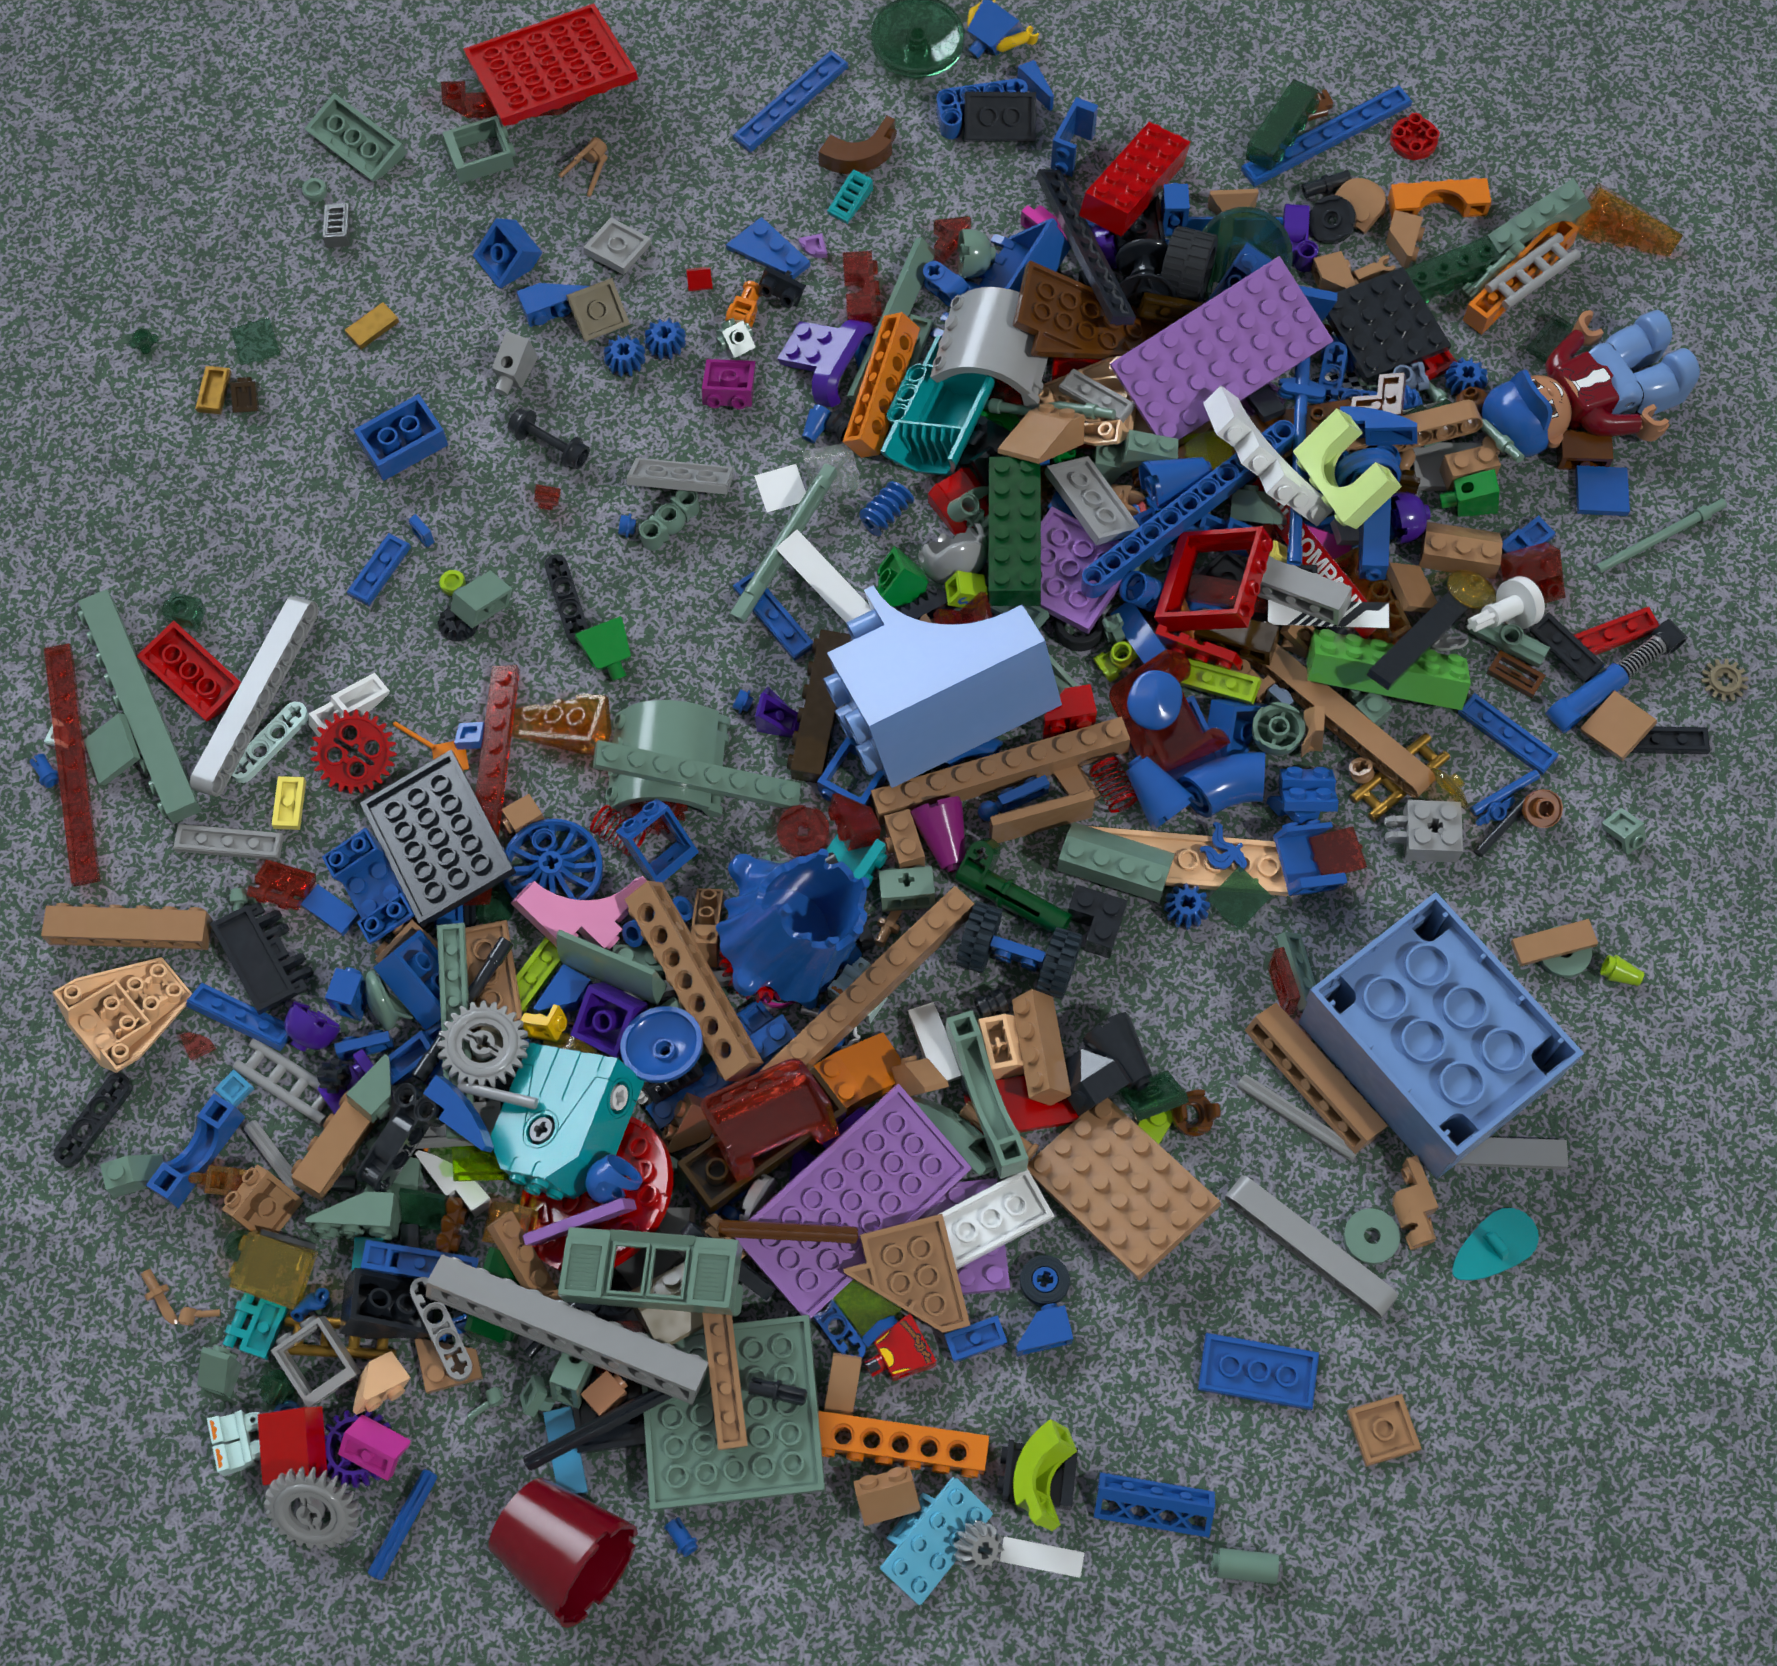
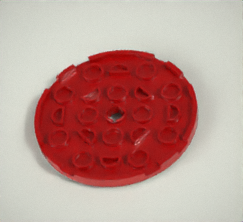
[520,1116,673,1272]

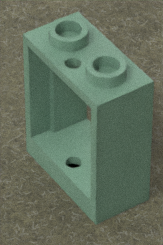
[442,116,516,184]

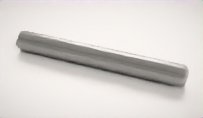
[1237,1074,1358,1161]

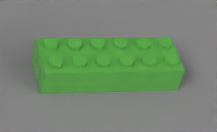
[1306,629,1471,710]

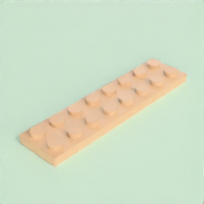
[1080,826,1293,897]

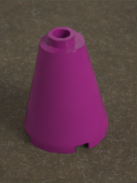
[911,796,966,873]

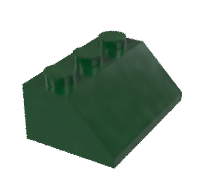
[464,1247,520,1349]

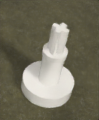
[1467,576,1545,632]

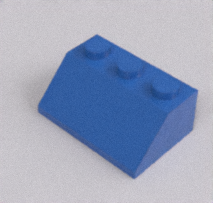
[373,929,441,1030]

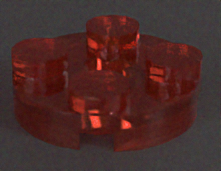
[777,805,829,858]

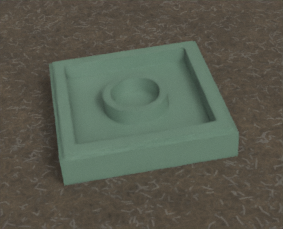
[84,713,141,785]

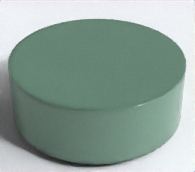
[302,178,327,202]

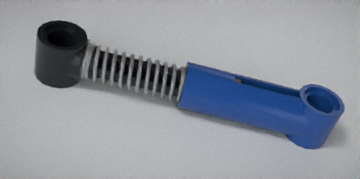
[1545,619,1688,733]

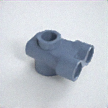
[1390,361,1430,391]

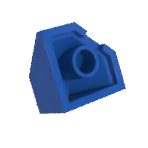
[1208,699,1269,757]

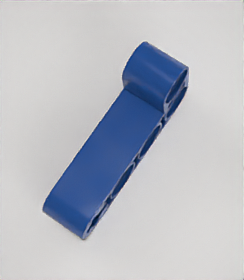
[936,79,1028,139]

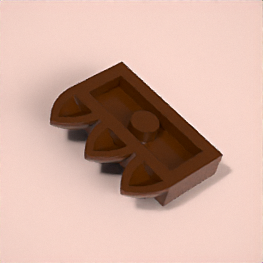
[436,1196,469,1254]

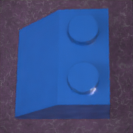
[473,218,543,288]

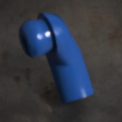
[854,335,872,369]
[291,1288,330,1322]

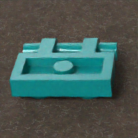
[222,1291,290,1361]

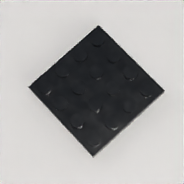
[1325,267,1451,383]

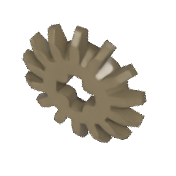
[1701,659,1749,701]

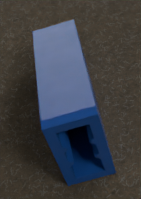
[1359,497,1391,581]

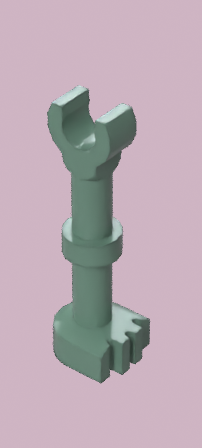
[1462,240,1525,300]

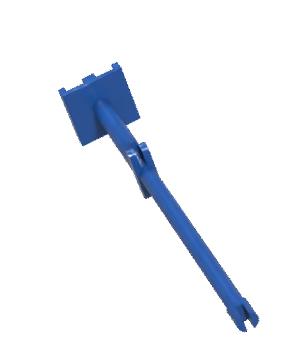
[1277,285,1337,566]

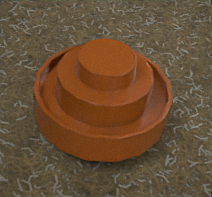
[1522,789,1563,828]

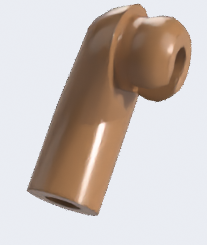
[1399,449,1416,474]

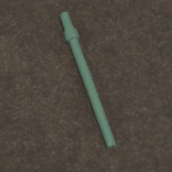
[1595,498,1727,574]

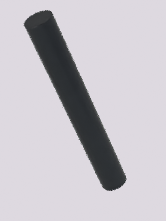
[1474,796,1526,857]

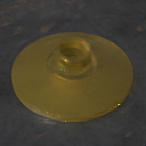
[1447,570,1496,609]
[1430,768,1469,809]

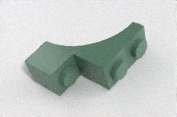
[1090,429,1178,486]

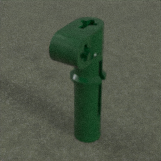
[955,838,1072,934]

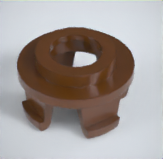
[1171,1089,1221,1137]

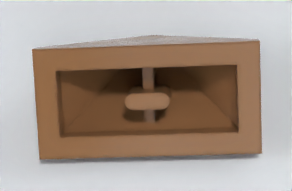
[1208,189,1259,217]

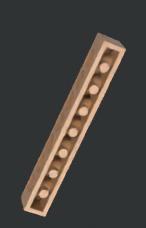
[624,881,764,1081]

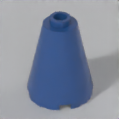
[1139,457,1213,511]
[1126,755,1196,831]

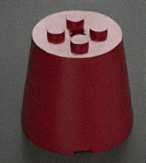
[488,1477,638,1628]

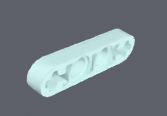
[232,702,309,783]

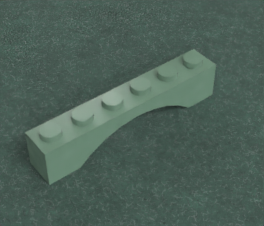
[945,1010,1029,1179]

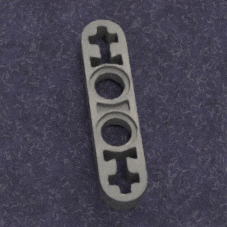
[410,1277,472,1382]

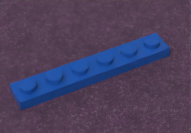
[646,1014,797,1131]

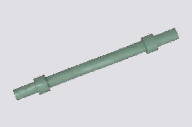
[1425,381,1524,463]
[984,398,1116,419]

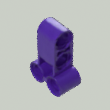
[1270,204,1319,272]

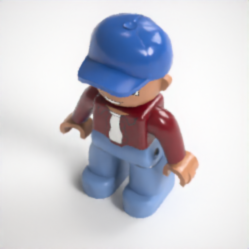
[1481,310,1700,457]

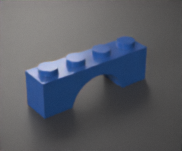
[146,1094,245,1209]

